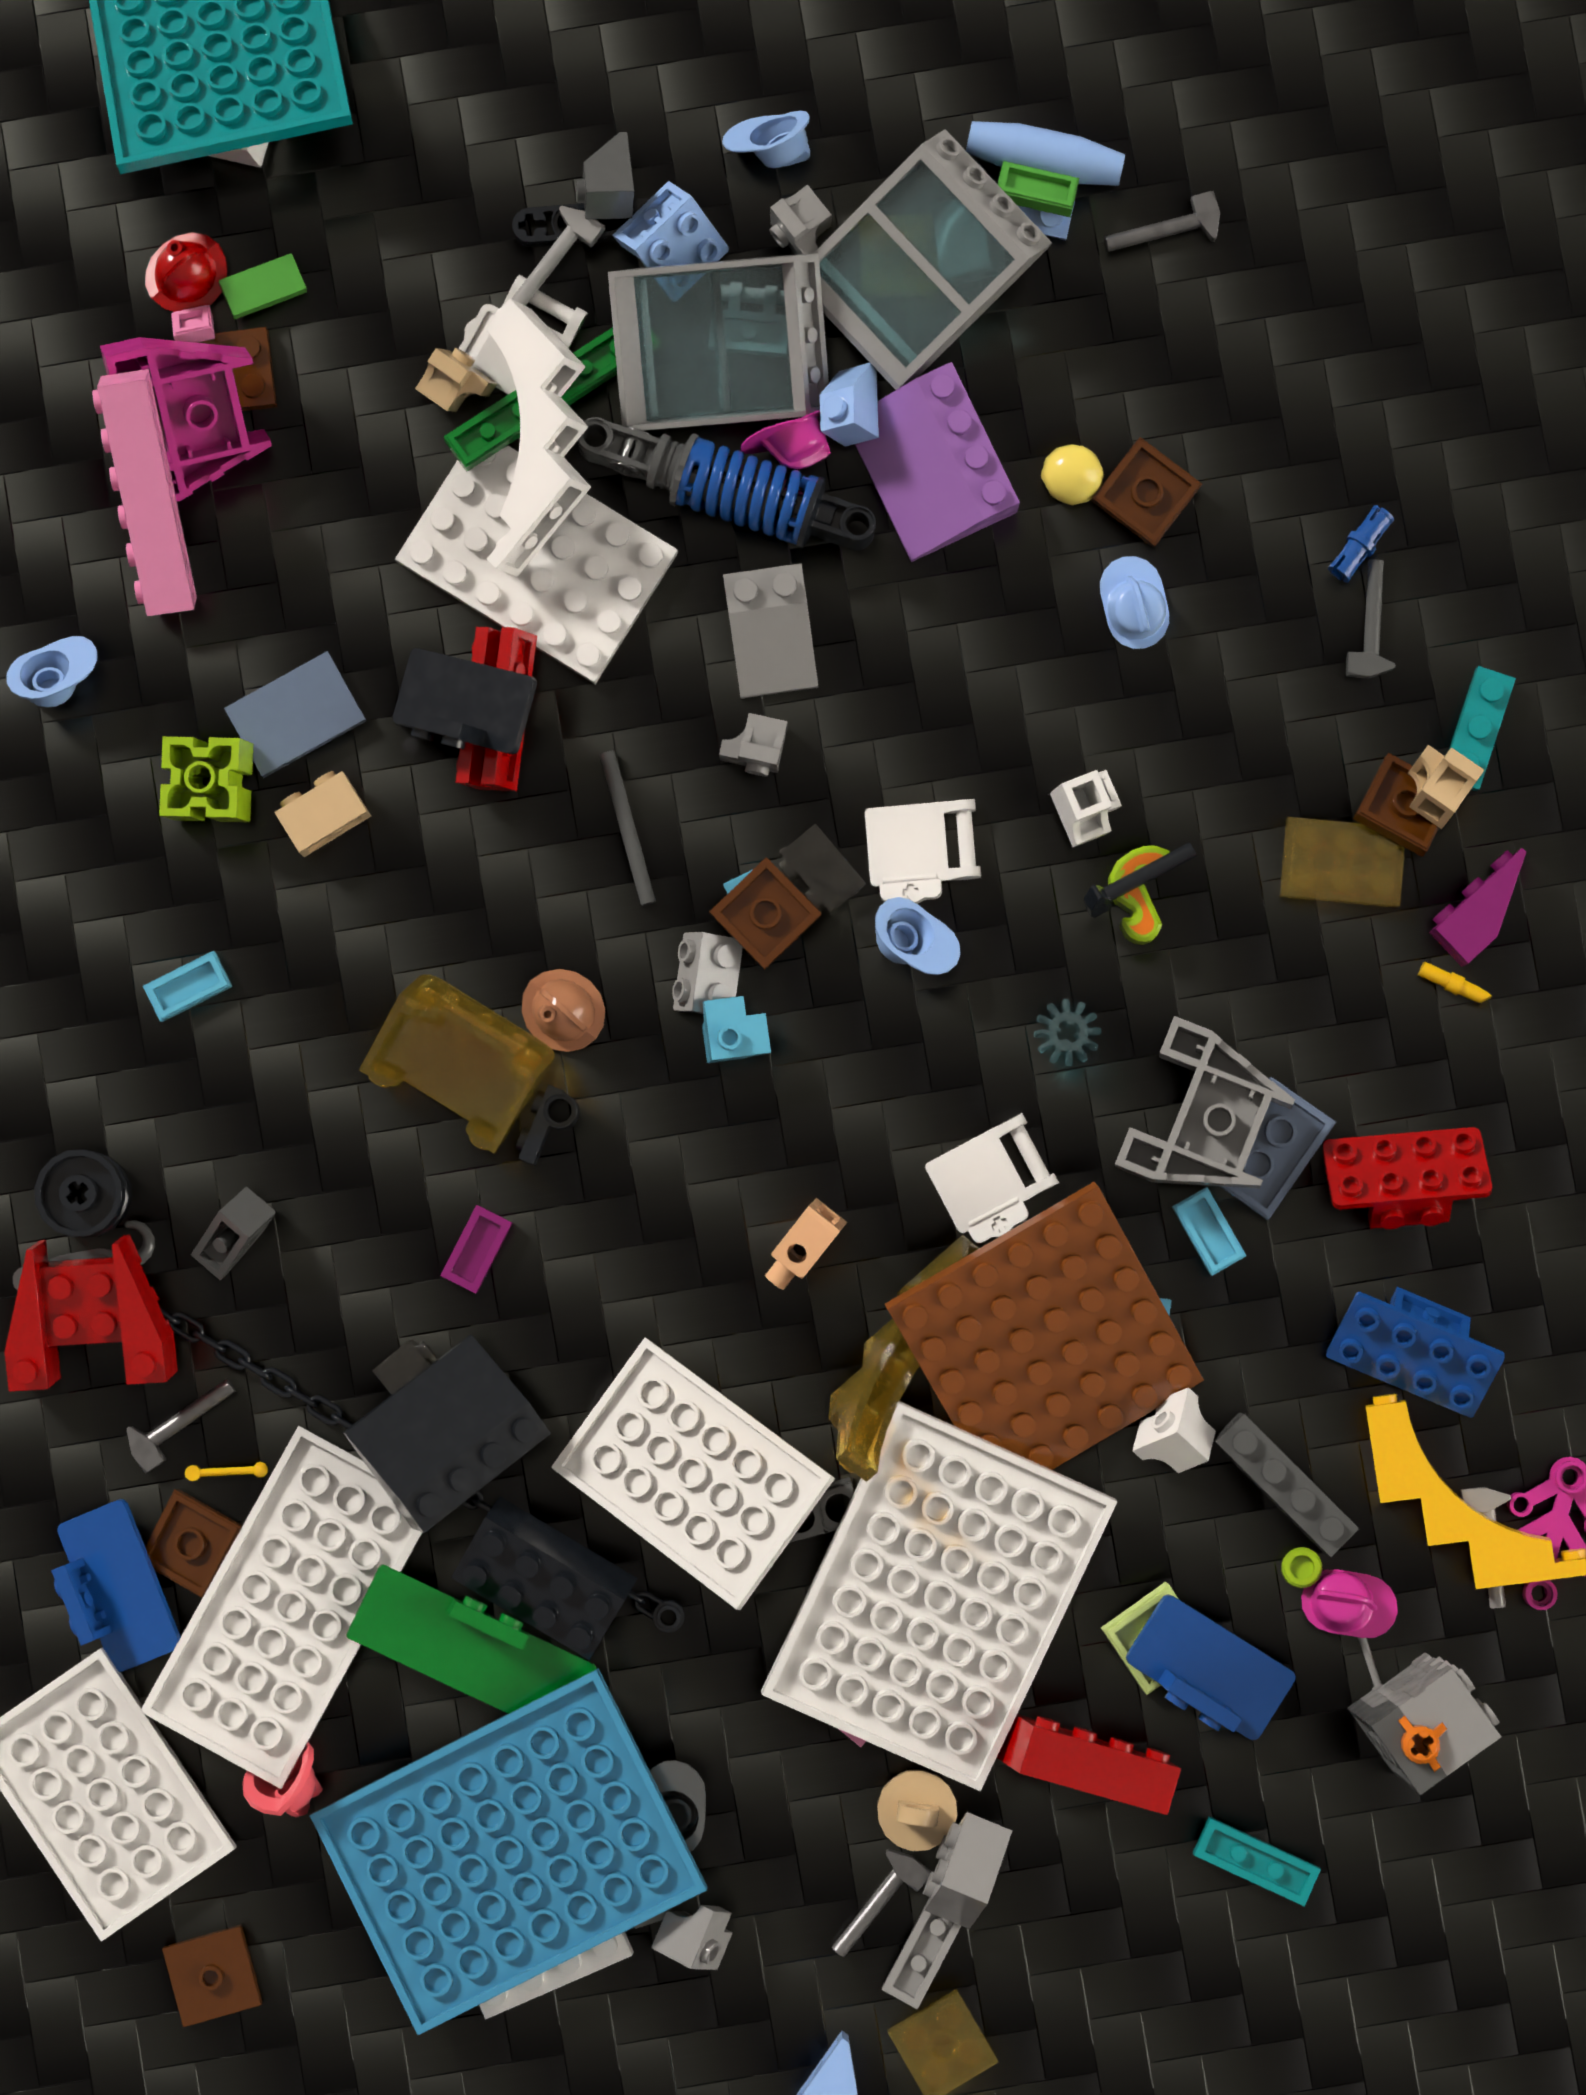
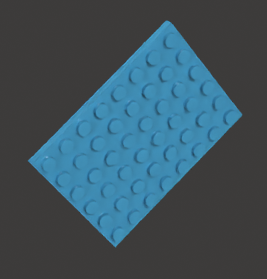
[310,1668,708,2035]

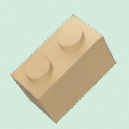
[274,771,371,857]

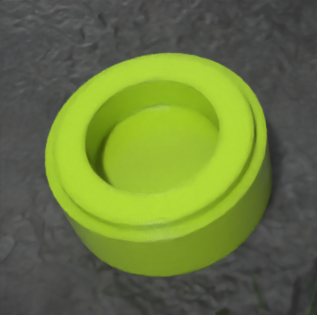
[1281,1547,1322,1588]

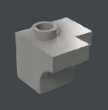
[769,185,832,255]
[719,713,788,777]
[651,1905,733,1970]

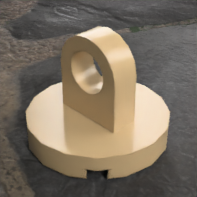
[877,1769,957,1851]

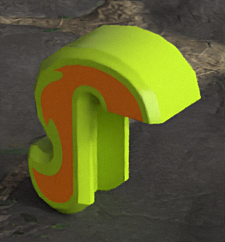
[1108,846,1170,945]

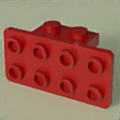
[1322,1127,1492,1229]

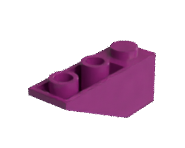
[1429,848,1526,967]

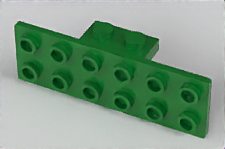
[346,1564,596,1714]

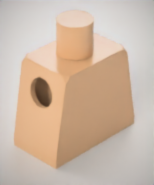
[765,1198,847,1290]

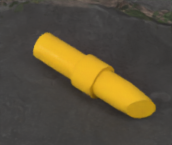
[1418,961,1492,1003]

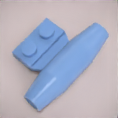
[966,121,1125,240]

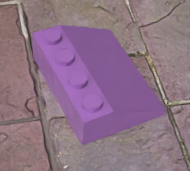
[855,362,1020,562]

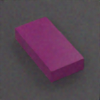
[440,1205,513,1294]

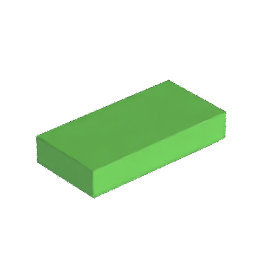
[997,161,1080,218]
[219,253,307,320]

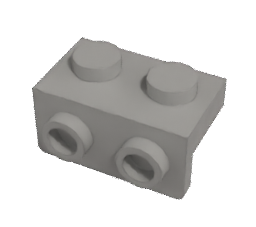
[672,932,743,1014]

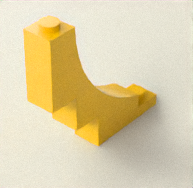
[1366,1394,1586,1589]

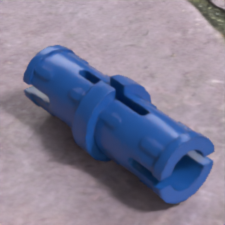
[1328,505,1394,583]

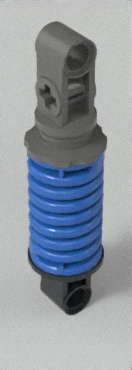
[578,417,876,551]

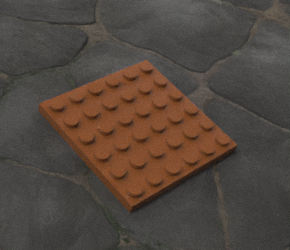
[884,1182,1204,1470]

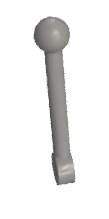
[1358,1638,1384,1690]

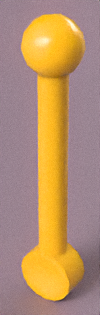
[185,1462,268,1481]

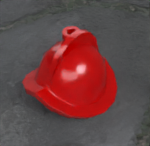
[145,232,227,312]

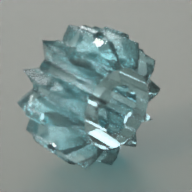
[1033,999,1101,1067]

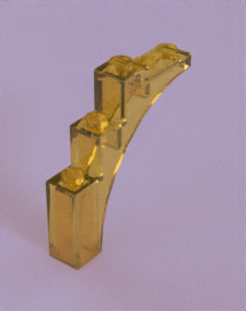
[829,1235,979,1482]

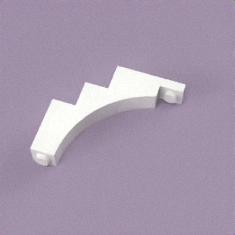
[485,299,591,577]

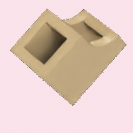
[415,348,497,412]
[1408,745,1484,829]

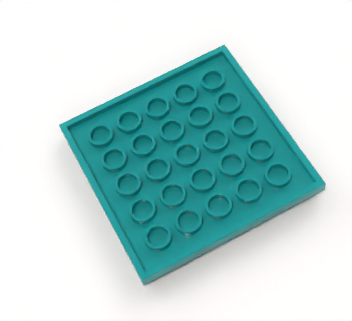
[89,0,353,174]

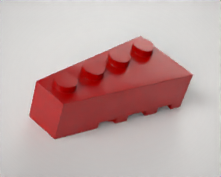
[997,1714,1182,1815]

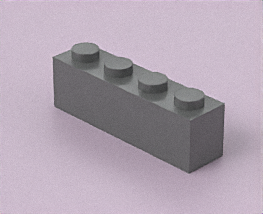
[1213,1412,1359,1557]

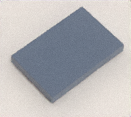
[224,651,367,778]
[1219,1077,1336,1220]

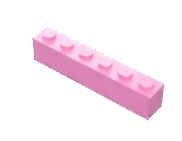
[92,369,197,616]

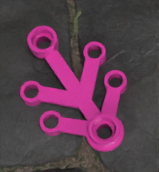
[1507,1457,1586,1610]

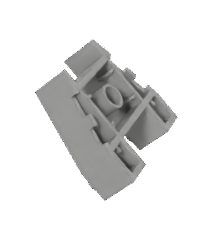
[1115,1016,1295,1189]

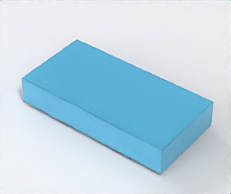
[143,950,233,1022]
[1172,1187,1246,1276]

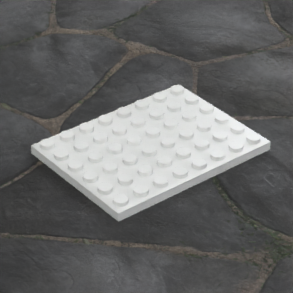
[761,1400,1117,1791]

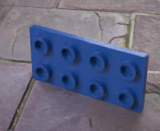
[1326,1287,1505,1418]

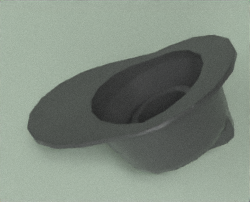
[650,1760,706,1852]

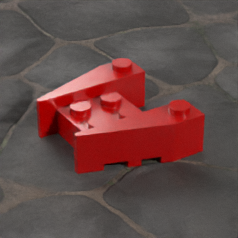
[4,1235,178,1392]

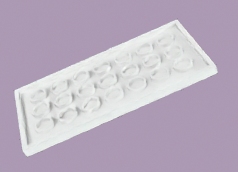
[140,1426,422,1789]

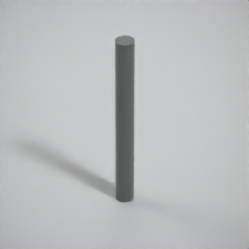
[599,750,656,906]

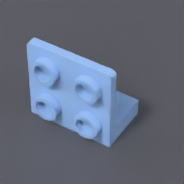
[613,181,729,302]

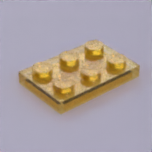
[1280,817,1405,908]

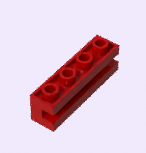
[455,627,537,791]

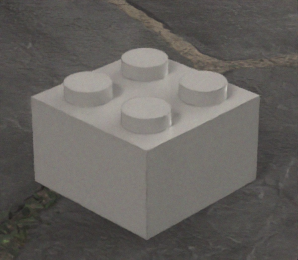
[923,1812,1012,1929]

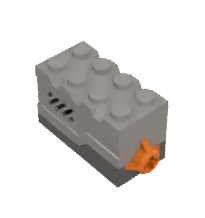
[1347,1653,1501,1795]

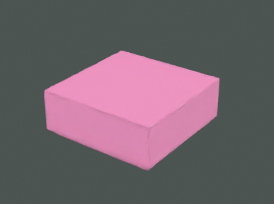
[171,305,215,343]

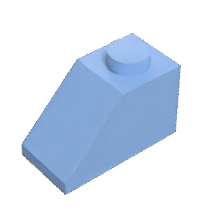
[819,363,879,447]
[796,2031,858,2095]

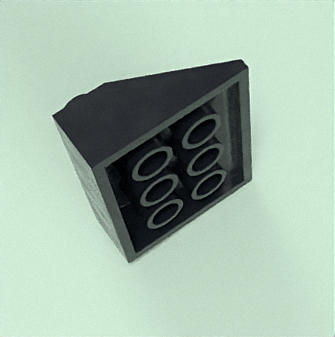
[343,1335,551,1533]

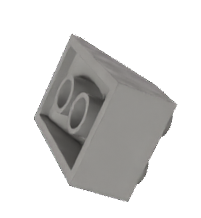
[723,563,818,699]

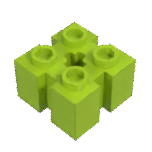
[159,736,254,822]

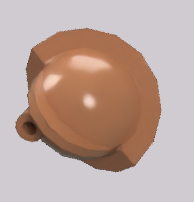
[522,969,605,1052]

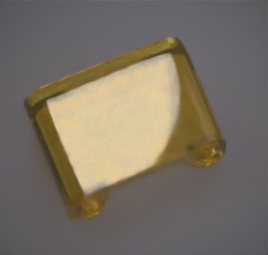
[359,974,555,1153]

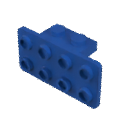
[51,1499,181,1673]
[1126,1594,1296,1740]

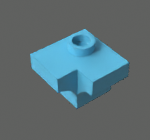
[702,996,771,1063]

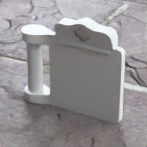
[459,275,588,395]
[865,799,981,904]
[925,1113,1059,1243]

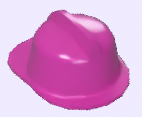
[741,410,830,469]
[1301,1569,1398,1638]

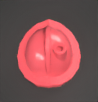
[242,1742,323,1818]

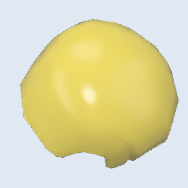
[1041,444,1104,506]

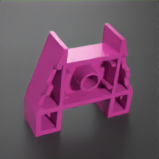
[100,337,272,502]

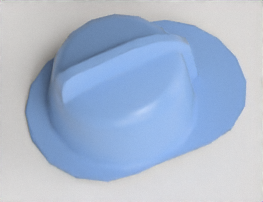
[722,110,810,168]
[1100,556,1169,649]
[7,636,97,708]
[875,897,961,975]

